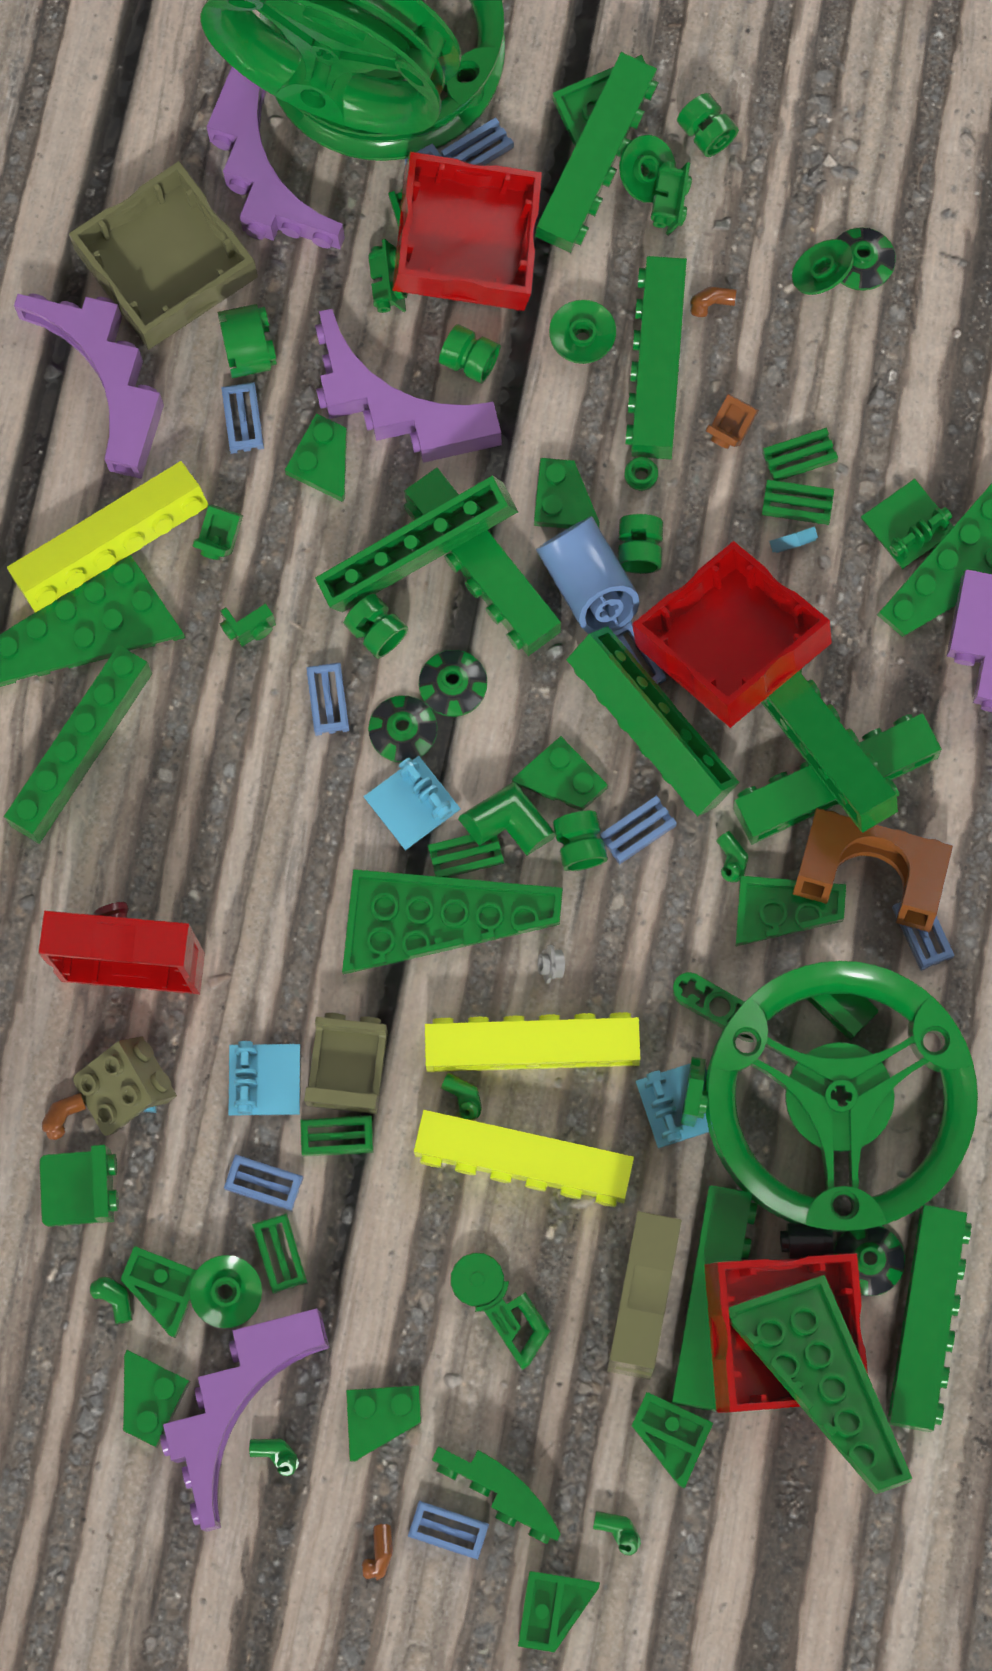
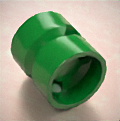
[677,93,739,157]
[439,324,501,384]
[617,514,663,574]
[343,593,408,659]
[553,810,608,871]

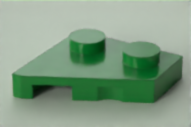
[285,413,347,502]
[534,458,600,529]
[512,736,608,811]
[680,1057,708,1127]
[120,1246,196,1338]
[123,1350,191,1448]
[346,1385,422,1462]
[631,1392,713,1489]
[518,1571,600,1652]

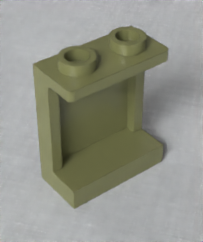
[304,1013,388,1114]

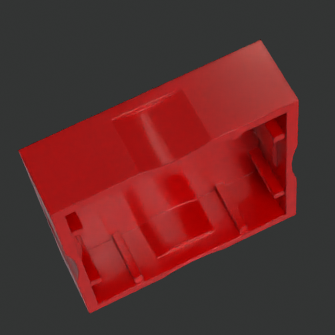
[392,152,542,311]
[632,541,832,728]
[38,910,205,995]
[704,1253,868,1413]

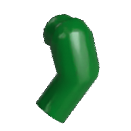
[716,831,748,883]
[441,1073,482,1120]
[90,1277,133,1324]
[249,1439,299,1476]
[593,1511,641,1556]

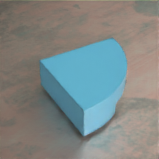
[769,527,818,553]

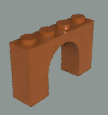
[793,808,953,932]

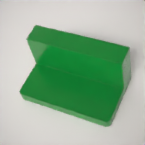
[806,993,878,1041]

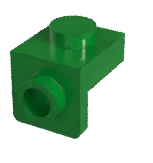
[192,505,244,560]
[220,603,276,647]

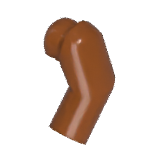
[690,286,737,317]
[42,1092,87,1140]
[362,1524,393,1580]

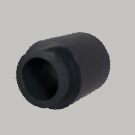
[780,1222,833,1259]

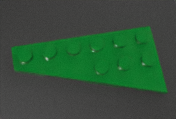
[877,483,992,637]
[0,554,185,687]
[342,869,563,975]
[729,1275,912,1494]

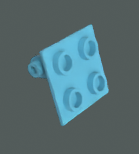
[363,756,461,851]
[228,1041,300,1116]
[636,1063,709,1148]

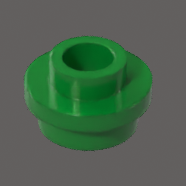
[624,457,658,491]

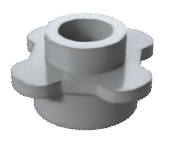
[537,945,565,984]

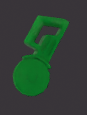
[451,1253,551,1370]

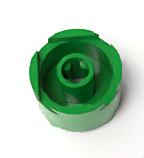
[217,304,277,379]

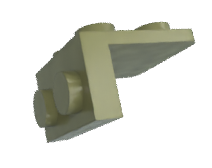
[73,1036,177,1136]

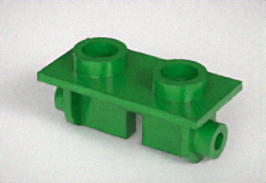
[651,161,692,236]
[368,239,408,313]

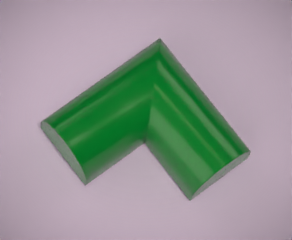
[458,781,555,856]

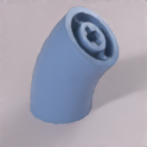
[536,516,640,633]

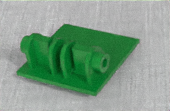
[861,478,954,570]

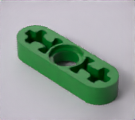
[673,972,754,1042]

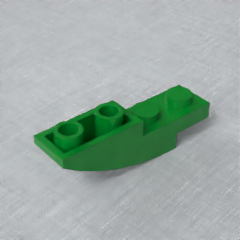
[432,1446,561,1545]

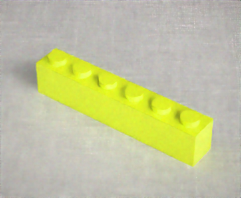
[7,461,209,613]
[425,1012,640,1072]
[414,1110,634,1207]

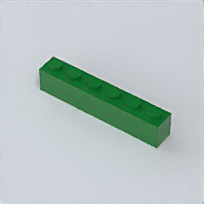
[535,52,659,253]
[625,256,687,460]
[404,467,561,656]
[315,475,518,613]
[566,626,740,817]
[4,645,153,844]
[761,669,899,833]
[733,713,942,845]
[671,1185,757,1412]
[887,1205,972,1432]

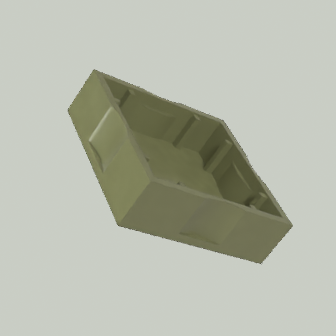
[69,161,258,350]
[607,1211,682,1380]

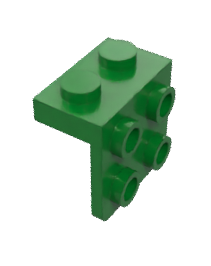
[40,1145,119,1227]

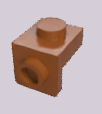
[705,394,759,449]

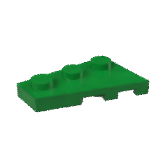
[552,55,646,146]
[735,876,846,947]

